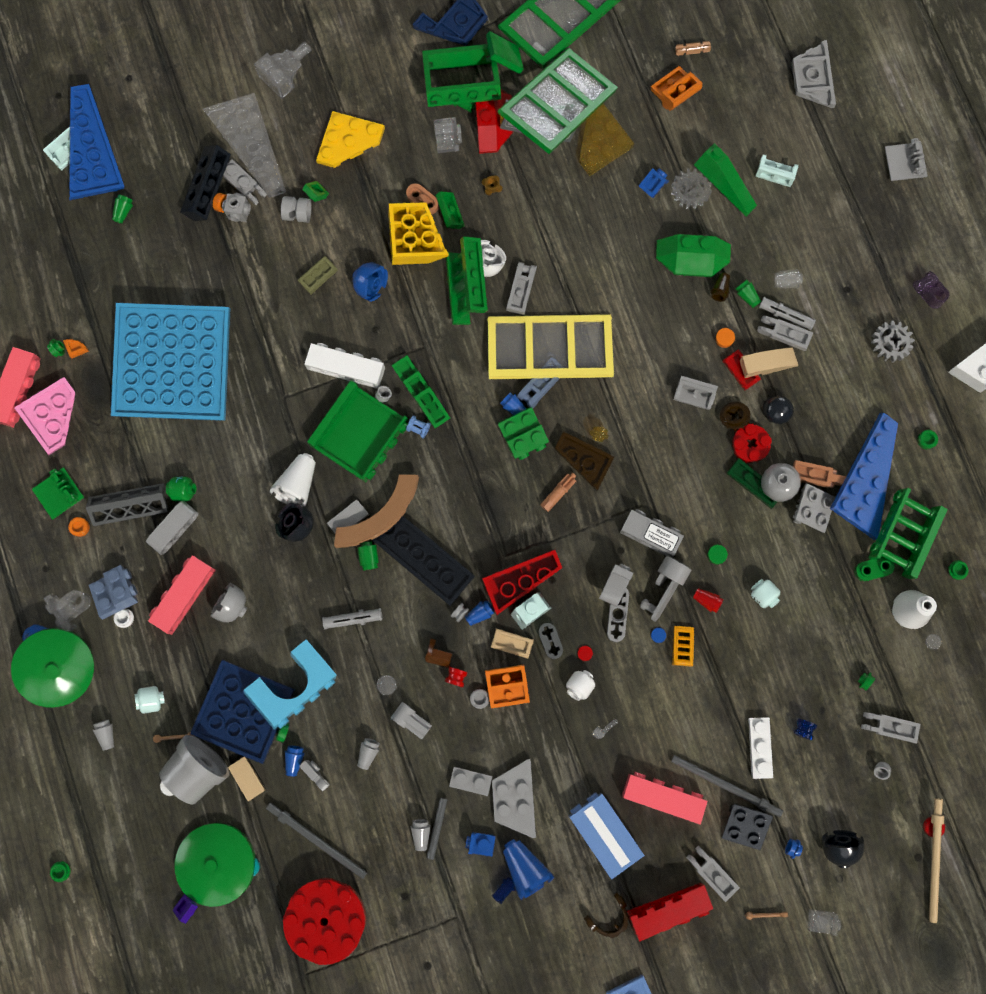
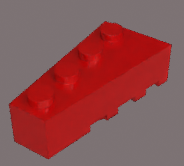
[482,550,562,615]
[627,883,713,942]

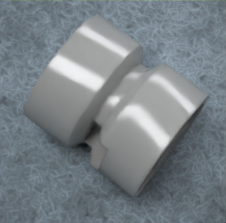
[281,196,311,223]

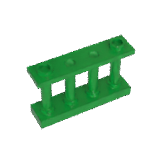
[446,237,488,325]
[868,488,948,579]

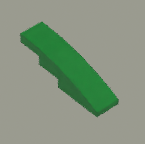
[391,355,450,428]

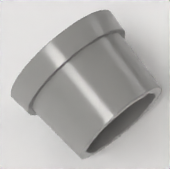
[159,735,230,804]

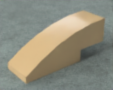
[740,348,798,378]

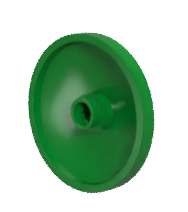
[11,628,95,708]
[175,823,256,907]

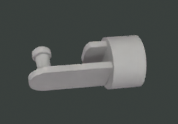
[640,555,692,622]

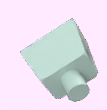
[511,592,551,630]

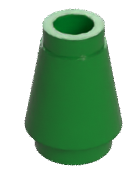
[112,195,133,224]
[735,280,761,308]

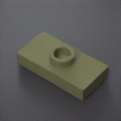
[298,256,338,295]

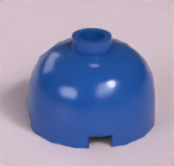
[353,262,388,302]

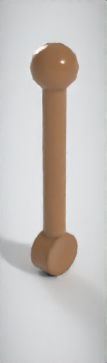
[153,732,194,743]
[745,912,788,920]

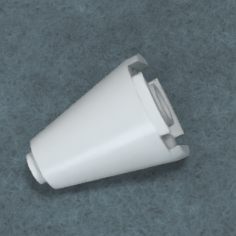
[270,453,316,506]
[892,590,937,629]

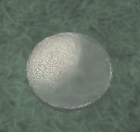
[925,634,941,650]

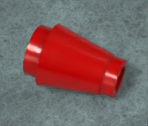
[693,588,724,613]

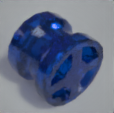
[793,718,817,741]

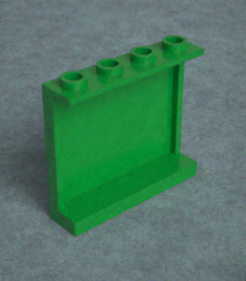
[307,381,408,483]

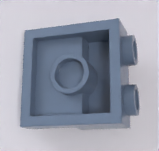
[89,565,138,620]

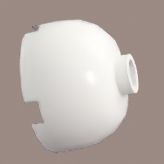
[481,240,506,277]

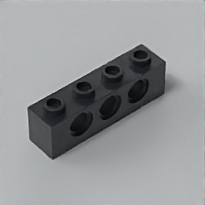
[180,145,231,221]

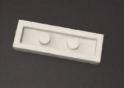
[748,718,773,779]

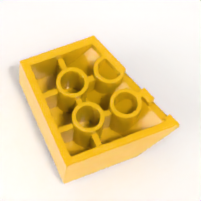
[388,203,449,265]

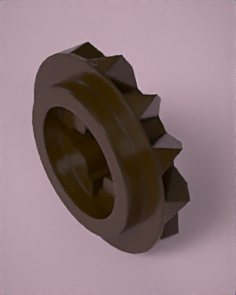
[720,402,751,431]

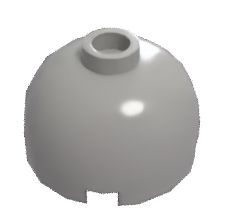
[761,463,801,502]
[210,582,247,623]

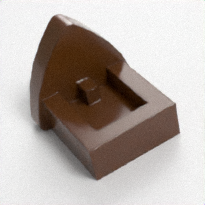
[425,639,452,668]

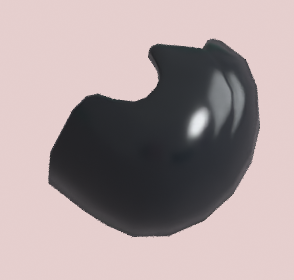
[762,396,794,424]

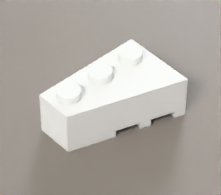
[948,343,986,393]

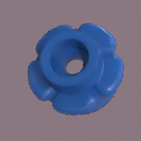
[785,839,803,859]

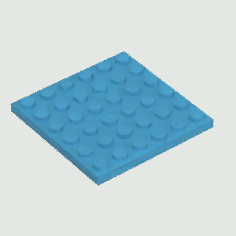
[111,303,230,421]

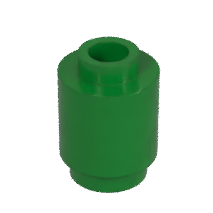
[357,542,379,571]

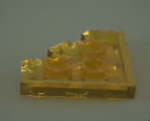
[579,103,634,176]

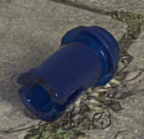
[492,877,516,904]

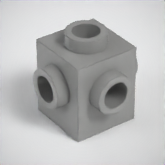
[222,193,251,222]

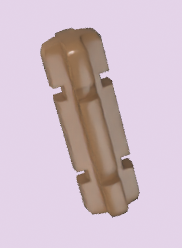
[675,41,711,56]

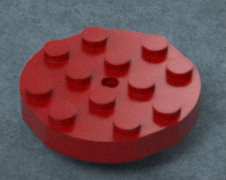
[283,878,366,965]

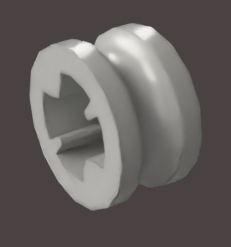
[451,603,469,622]

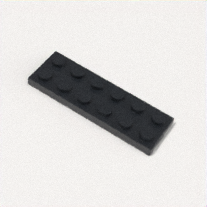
[372,505,475,606]

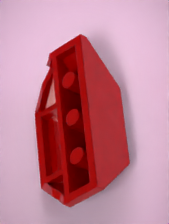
[476,89,514,154]

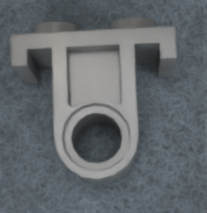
[599,564,633,607]

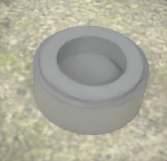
[470,689,490,709]

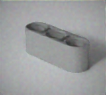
[146,501,198,555]

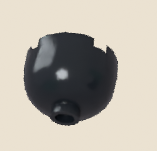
[275,503,314,542]
[822,830,864,868]

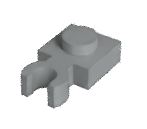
[299,760,330,791]

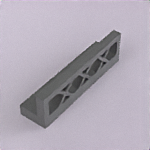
[86,483,169,526]

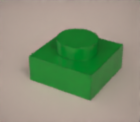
[302,181,329,202]

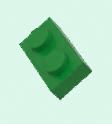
[436,191,465,229]

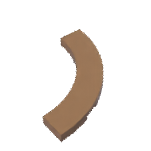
[334,475,419,548]

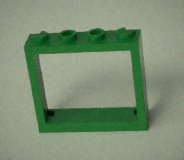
[422,44,501,107]

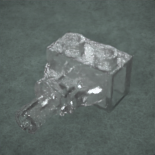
[254,41,312,99]

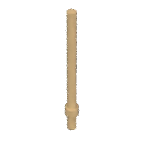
[929,798,944,923]

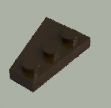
[555,431,614,491]

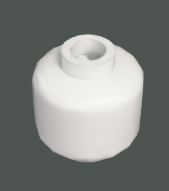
[566,670,595,701]

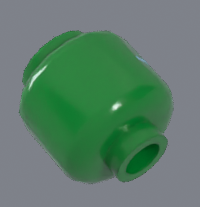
[166,476,197,501]

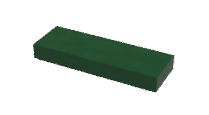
[726,458,778,509]

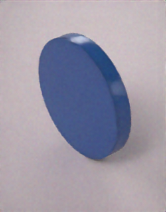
[651,628,666,643]

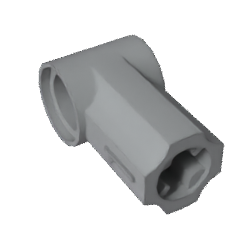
[390,702,432,739]

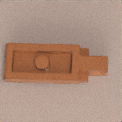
[793,460,846,488]

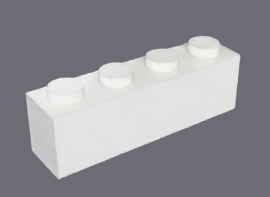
[304,343,385,389]

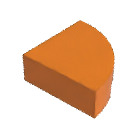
[63,339,89,359]

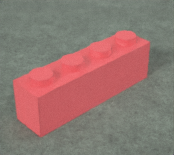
[0,347,40,428]
[148,555,216,635]
[622,772,708,825]

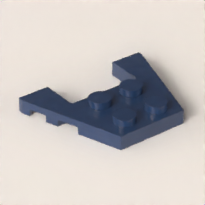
[413,0,488,46]

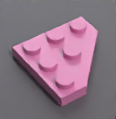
[14,377,76,455]

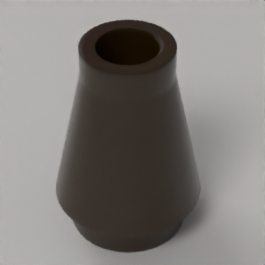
[710,273,730,302]

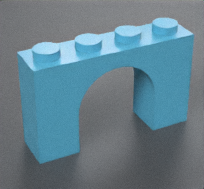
[244,640,337,730]

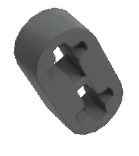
[539,623,563,659]

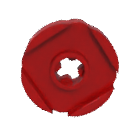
[732,424,772,463]

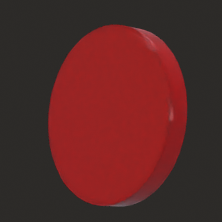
[578,646,593,661]

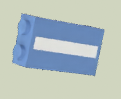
[569,792,645,879]

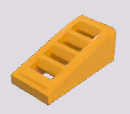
[672,626,694,667]

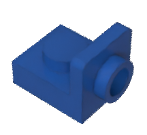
[639,168,669,198]
[465,832,496,857]

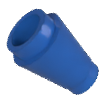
[500,392,526,415]
[465,600,495,626]
[285,745,305,776]

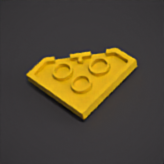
[316,111,385,168]

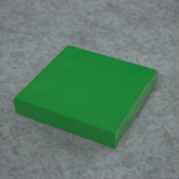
[486,31,524,74]

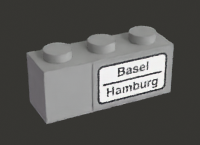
[620,509,684,557]

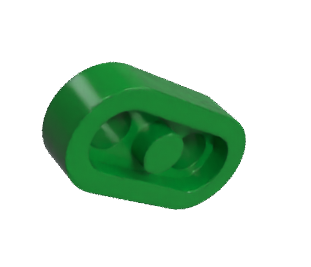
[854,557,895,581]

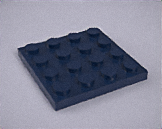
[190,660,295,764]

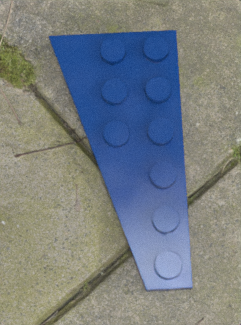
[69,84,124,200]
[830,413,898,540]

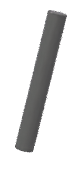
[426,798,448,860]

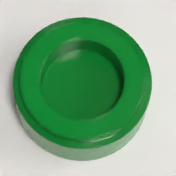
[917,430,938,450]
[707,545,728,565]
[276,723,290,742]

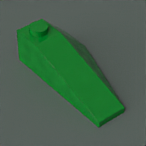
[694,143,757,217]

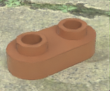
[406,184,439,215]

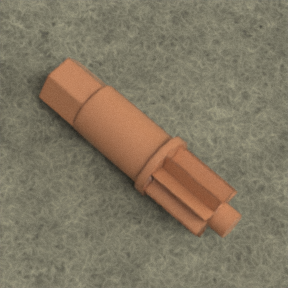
[540,473,576,512]

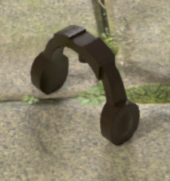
[584,892,628,938]

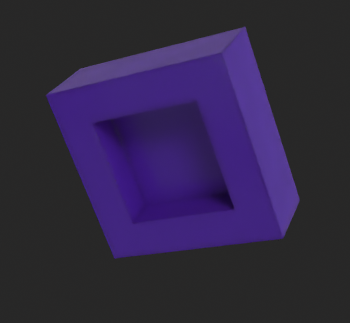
[172,894,198,924]

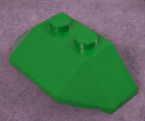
[656,234,731,277]

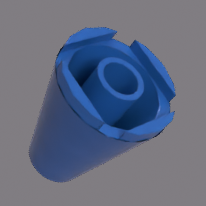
[503,839,554,900]

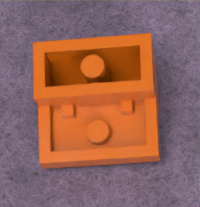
[651,66,702,111]
[485,665,530,708]

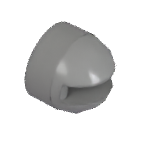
[375,386,392,403]
[874,762,891,780]

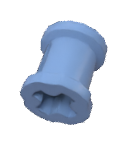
[406,415,431,439]

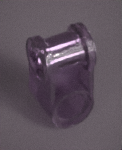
[913,271,950,309]

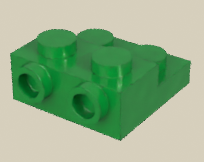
[497,407,549,460]

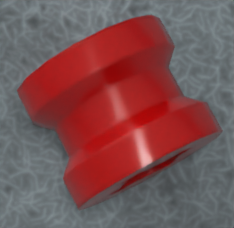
[445,667,468,688]

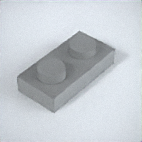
[449,767,492,796]

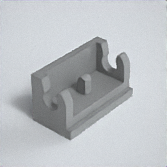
[673,376,718,410]

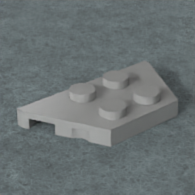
[792,40,836,108]
[492,759,536,838]

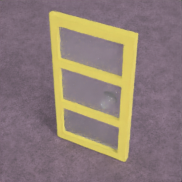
[487,314,614,379]

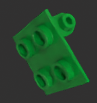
[32,467,85,520]

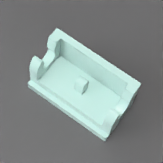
[43,127,70,171]
[755,154,798,187]

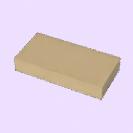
[491,629,533,659]
[228,757,266,801]

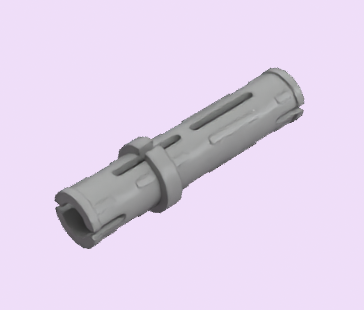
[759,297,816,330]
[323,608,383,629]

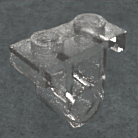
[43,590,91,631]

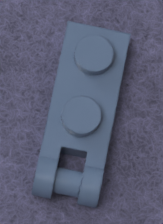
[517,358,564,408]

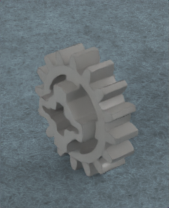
[871,321,915,363]

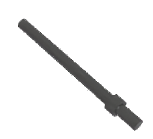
[671,755,783,817]
[266,802,368,879]

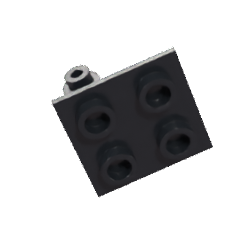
[722,803,773,850]

